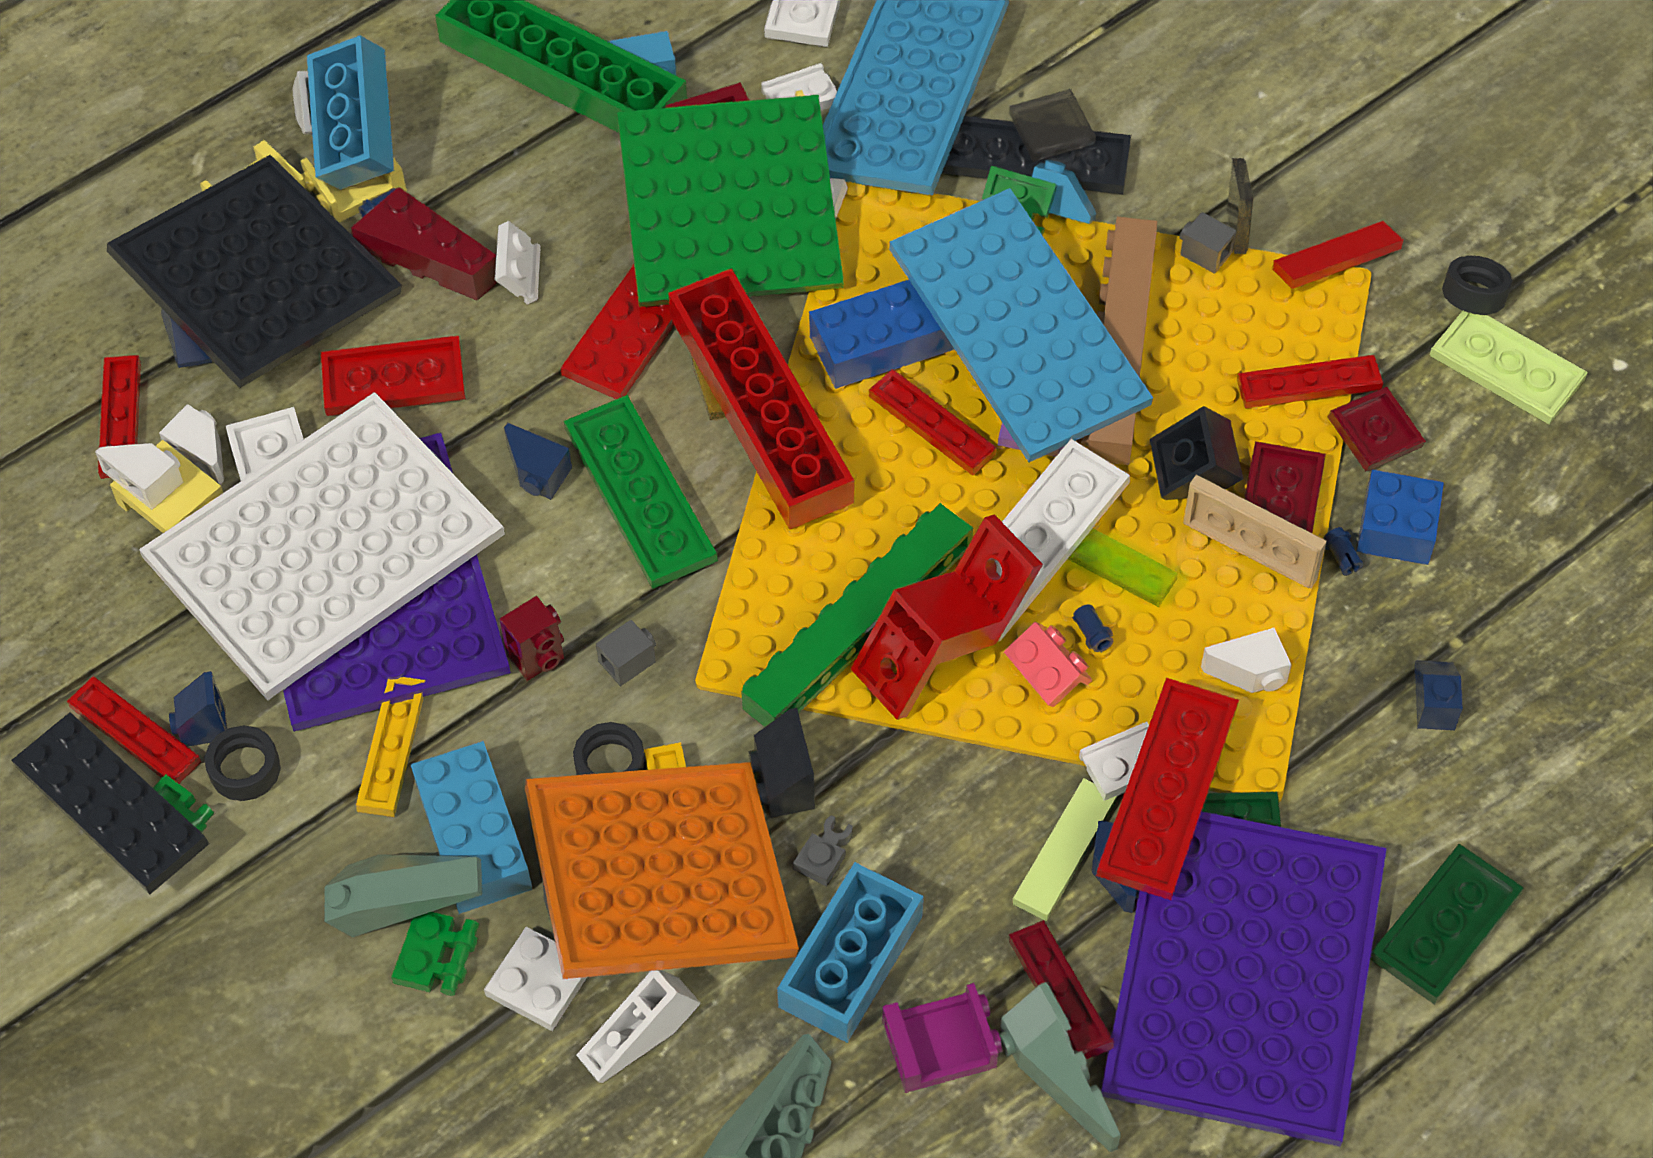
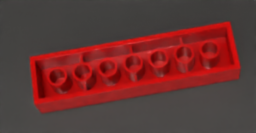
[668,268,855,530]

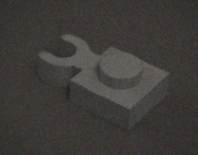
[793,815,853,887]

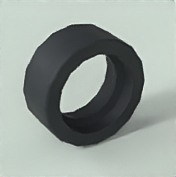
[1442,255,1513,315]
[573,722,646,775]
[204,725,281,801]

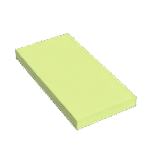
[1430,311,1588,425]

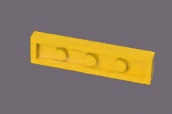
[356,677,425,817]

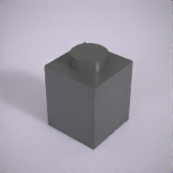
[1180,212,1237,274]
[596,620,656,687]

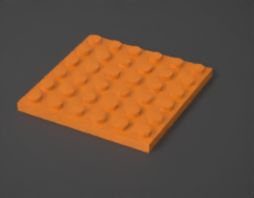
[525,762,799,979]

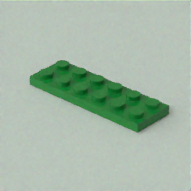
[564,395,718,589]

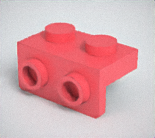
[1004,621,1092,707]

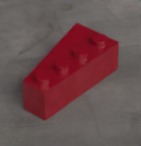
[351,187,498,301]

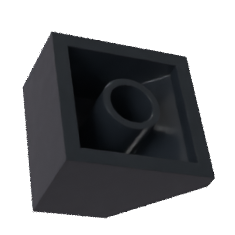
[1150,406,1243,500]
[748,708,815,818]

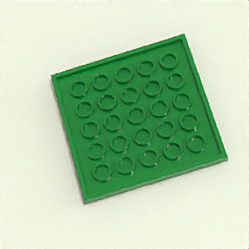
[617,94,844,307]

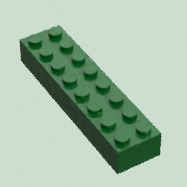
[435,0,687,133]

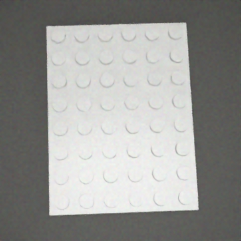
[139,392,505,701]

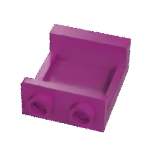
[882,983,1003,1093]

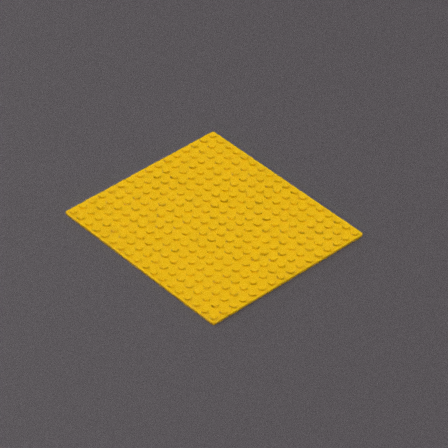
[695,182,1371,802]

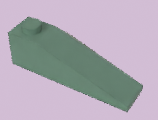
[325,854,482,937]
[999,982,1121,1153]
[703,1034,832,1158]

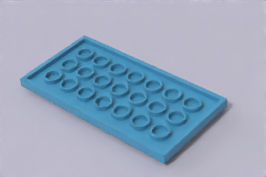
[823,0,1009,195]
[889,188,1153,462]

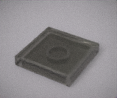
[1009,89,1096,161]
[1227,158,1253,254]

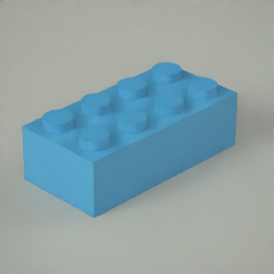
[307,35,394,190]
[411,741,533,914]
[777,862,923,1043]

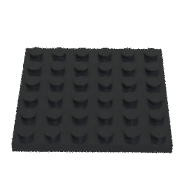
[106,154,402,388]

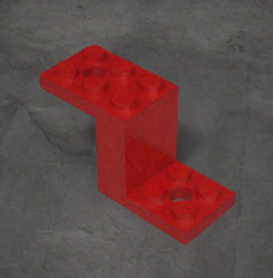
[851,514,1043,720]

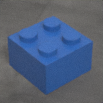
[1356,469,1444,565]

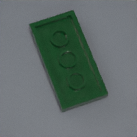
[1370,844,1524,1005]

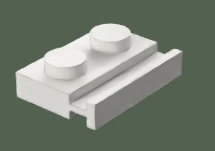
[761,63,837,111]
[495,221,540,304]
[1079,722,1149,801]

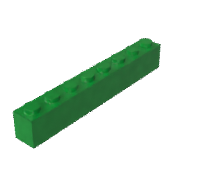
[741,503,973,727]

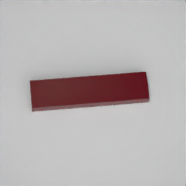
[1009,920,1114,1060]

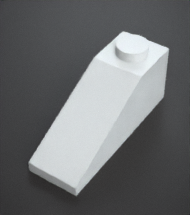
[577,970,701,1083]

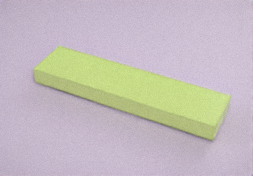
[1012,778,1117,921]

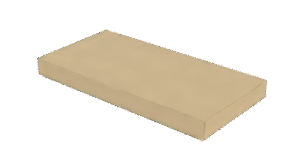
[1183,475,1327,589]

